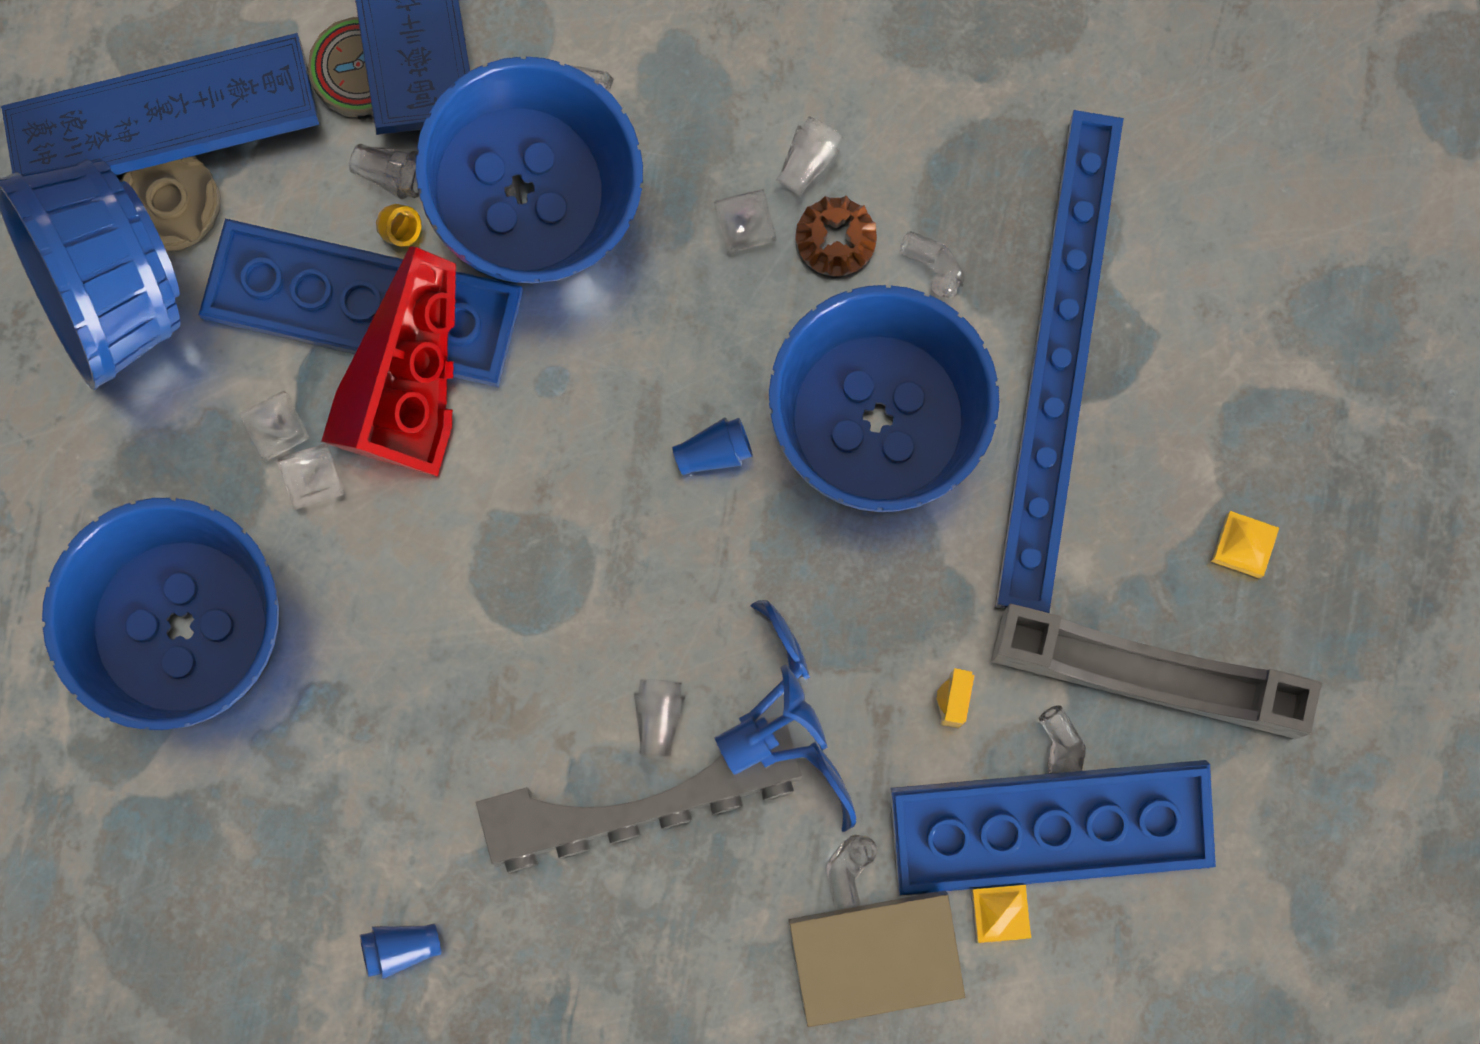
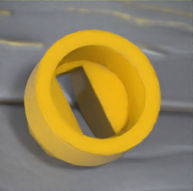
[376,204,421,247]

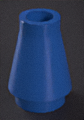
[672,417,753,475]
[360,923,441,979]

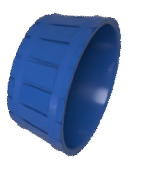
[415,57,643,284]
[0,159,181,390]
[769,285,1000,512]
[42,498,279,730]

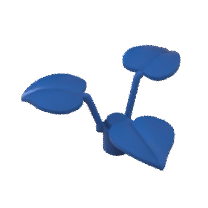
[714,600,856,832]

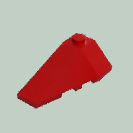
[321,246,456,476]

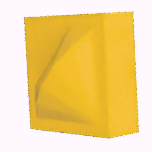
[1211,511,1279,579]
[936,668,974,729]
[971,885,1031,943]

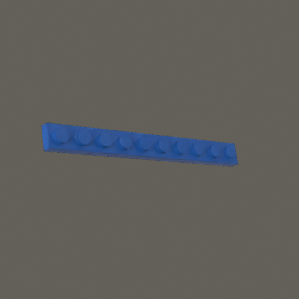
[996,110,1124,613]

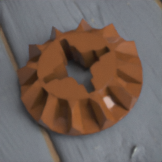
[796,196,877,276]

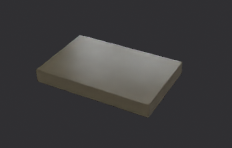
[788,890,966,1027]

